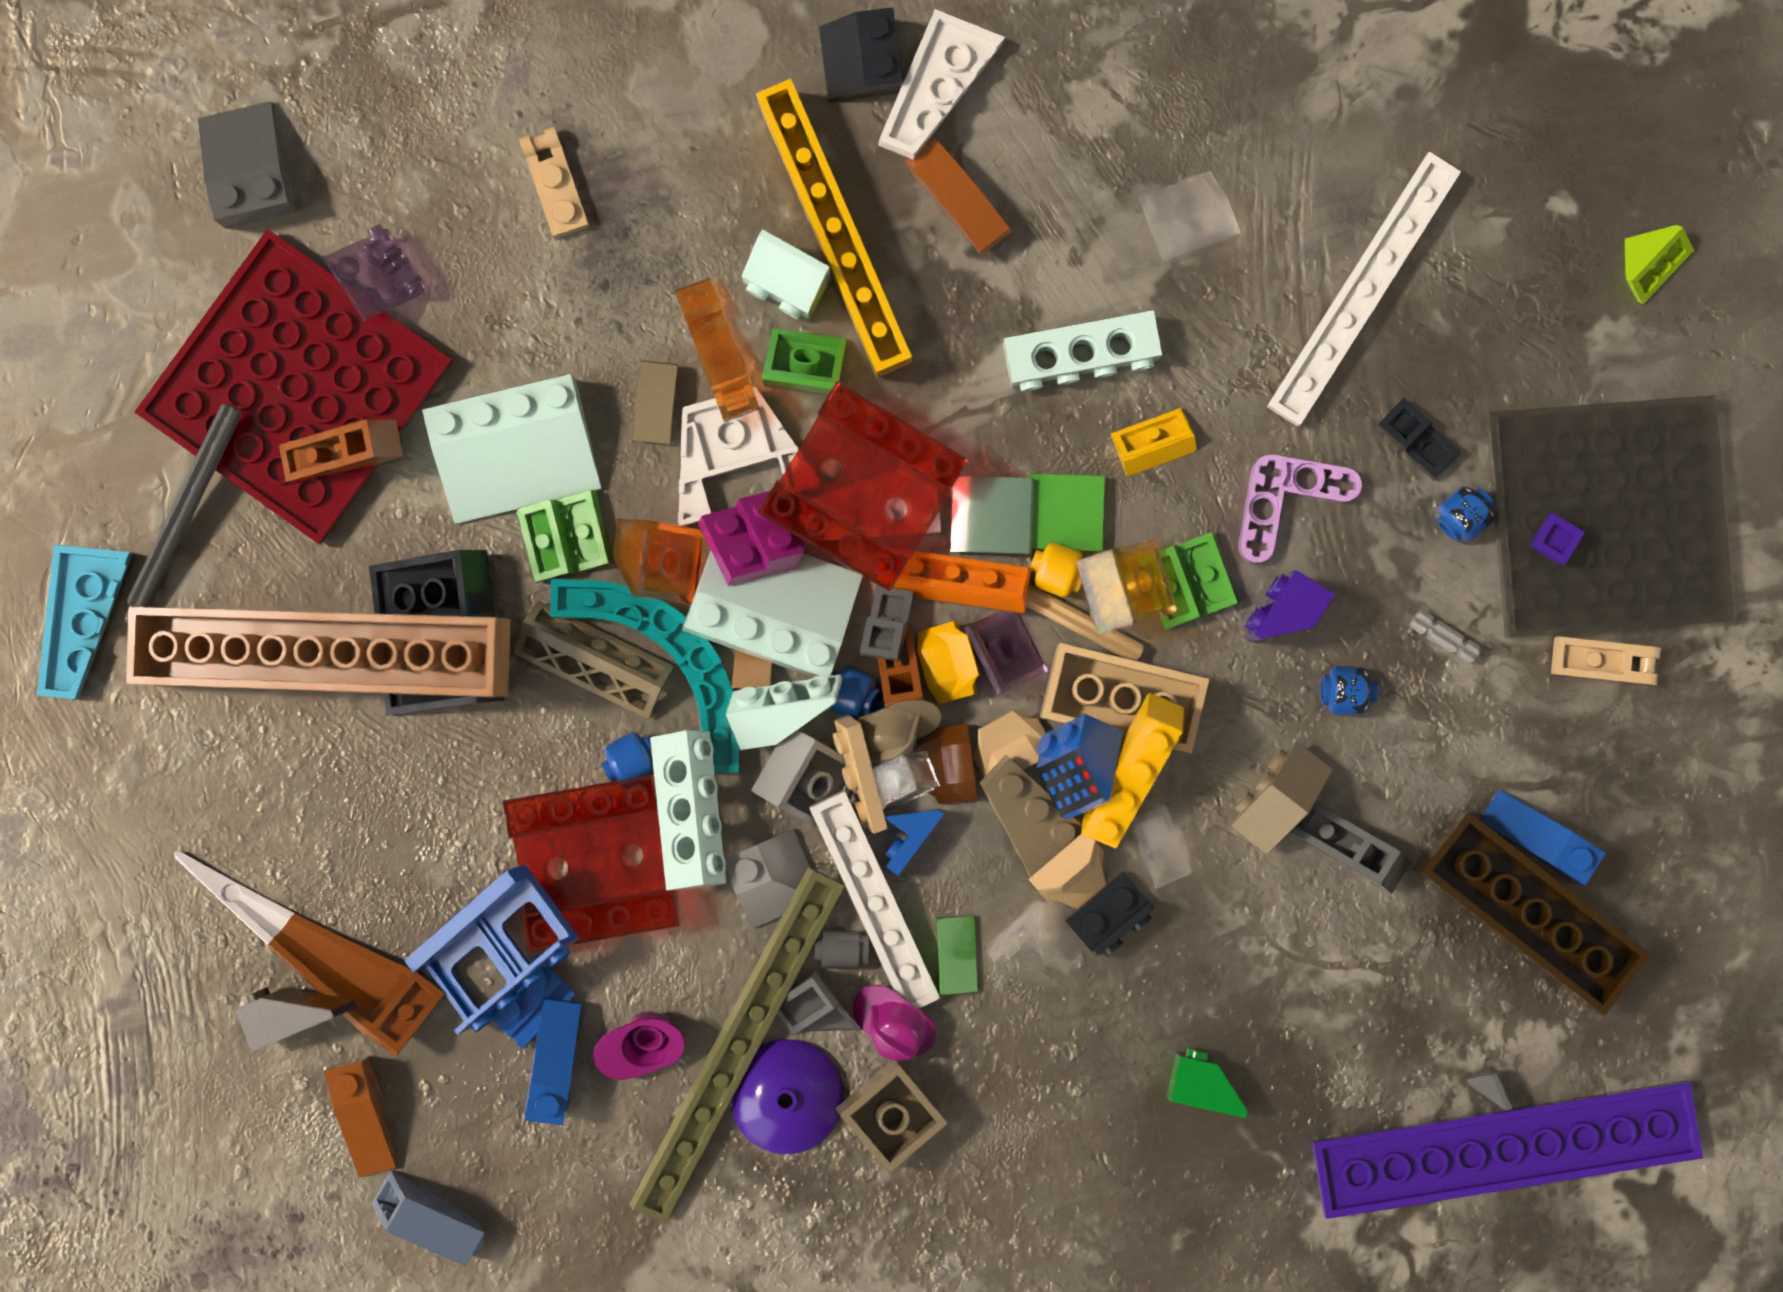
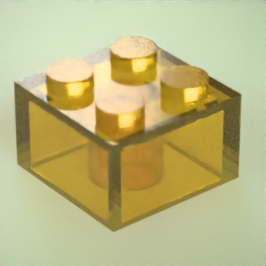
[1076,539,1177,635]

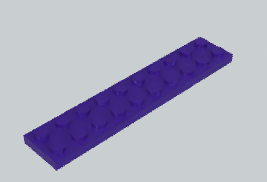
[1311,1080,1703,1219]

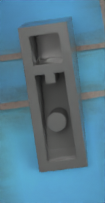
[1290,802,1412,894]

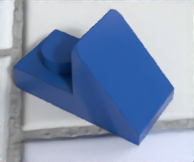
[884,809,944,876]

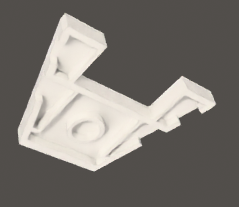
[678,387,822,527]

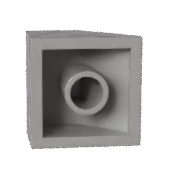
[751,730,850,828]

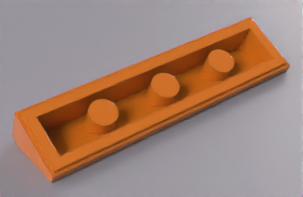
[875,546,1032,613]

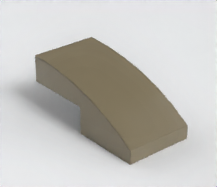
[632,360,679,444]

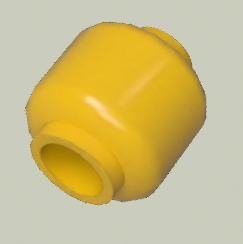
[1030,542,1088,598]

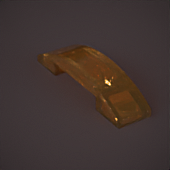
[675,278,760,423]

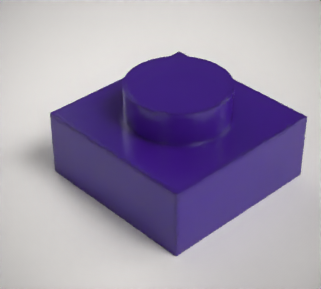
[1529,513,1585,566]

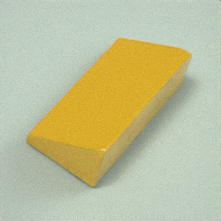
[1111,408,1197,476]

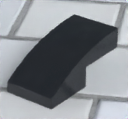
[1378,398,1460,481]

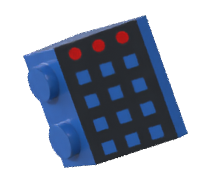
[1036,714,1123,820]

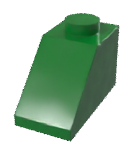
[1167,1048,1247,1118]

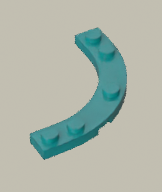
[550,579,739,773]

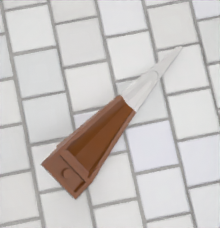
[174,851,445,1057]

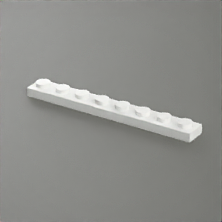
[1266,152,1461,427]

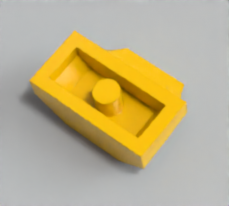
[917,620,979,704]

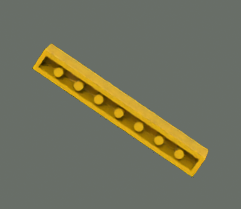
[756,78,912,378]

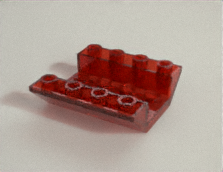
[757,381,969,592]
[502,774,680,953]

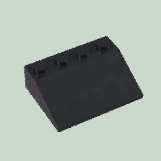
[369,550,505,716]

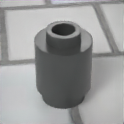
[814,930,869,969]

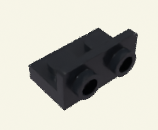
[1065,871,1154,957]

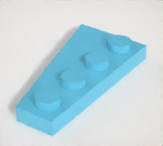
[37,545,133,700]

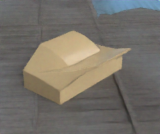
[972,710,1046,777]
[1028,834,1107,909]

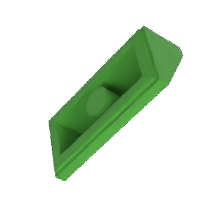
[936,915,978,995]

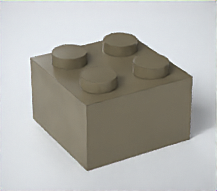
[835,1061,948,1174]

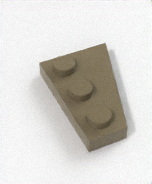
[980,755,1082,878]

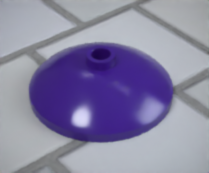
[730,1039,844,1154]

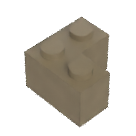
[1231,741,1333,854]

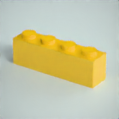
[1081,693,1184,848]

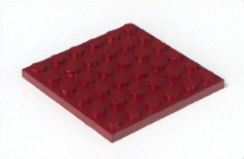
[134,228,454,545]

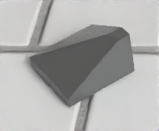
[1466,1068,1513,1111]

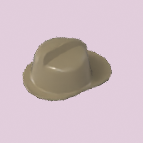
[857,700,941,765]

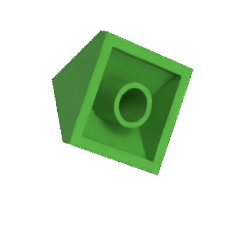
[762,328,847,397]

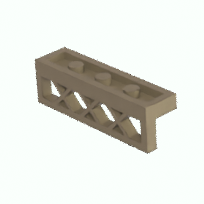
[513,600,674,719]

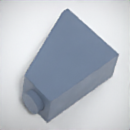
[371,1170,485,1266]

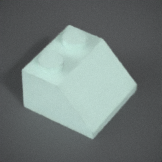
[742,229,831,319]

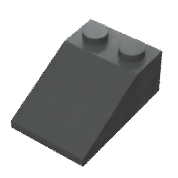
[198,101,298,228]

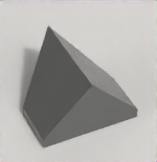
[777,969,862,1035]

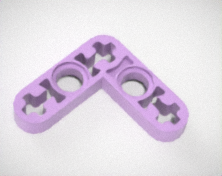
[1238,455,1362,564]

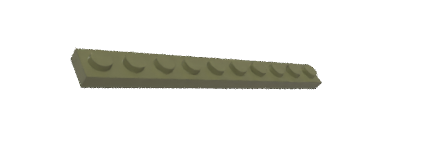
[629,867,844,1223]

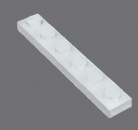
[809,791,940,1009]

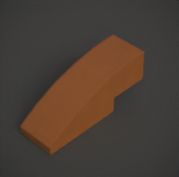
[905,138,1011,255]

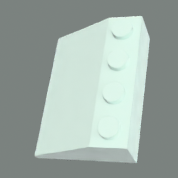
[422,374,602,524]
[682,550,862,677]

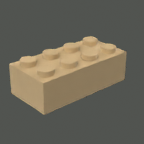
[1039,643,1209,754]

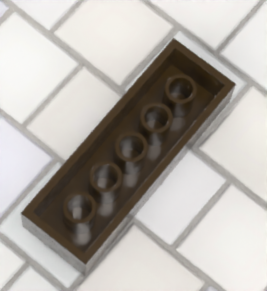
[1413,810,1651,1016]

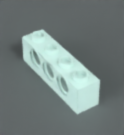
[1003,310,1162,392]
[650,730,726,890]

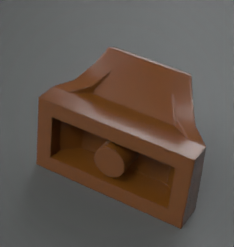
[913,724,977,804]

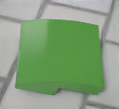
[516,490,614,583]
[1139,532,1240,629]

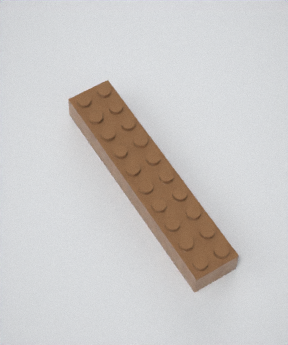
[126,607,511,697]

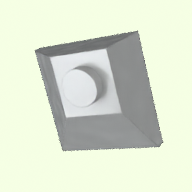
[725,829,810,928]

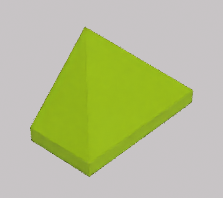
[1625,225,1694,304]

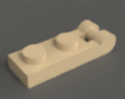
[519,126,590,239]
[1551,636,1661,686]

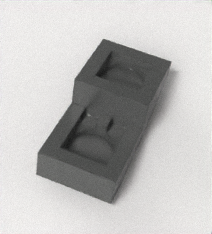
[860,586,915,661]

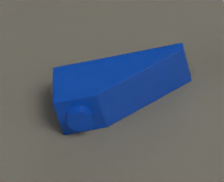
[1479,790,1606,885]
[524,997,581,1126]

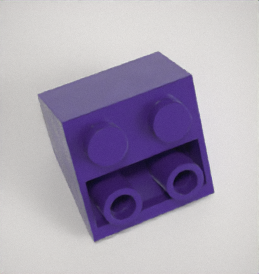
[1244,570,1335,642]

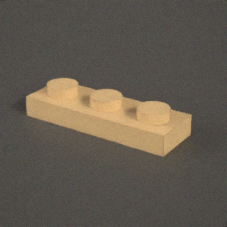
[833,714,888,834]

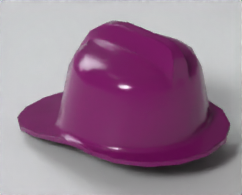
[853,984,936,1061]
[593,1011,685,1080]

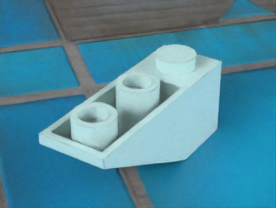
[726,674,842,750]

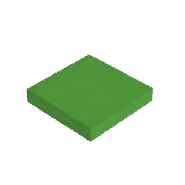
[1028,473,1105,552]

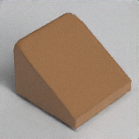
[732,651,772,689]

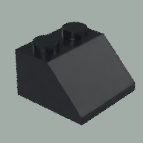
[819,7,902,102]

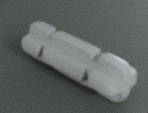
[1410,610,1481,663]

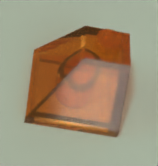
[613,519,704,605]

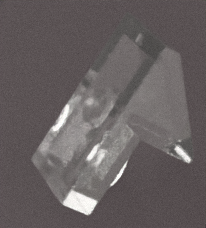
[983,897,1045,963]

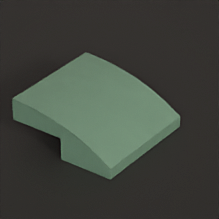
[951,476,1035,554]

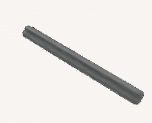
[127,403,242,608]

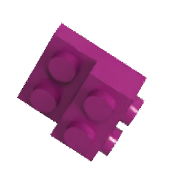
[698,490,805,586]

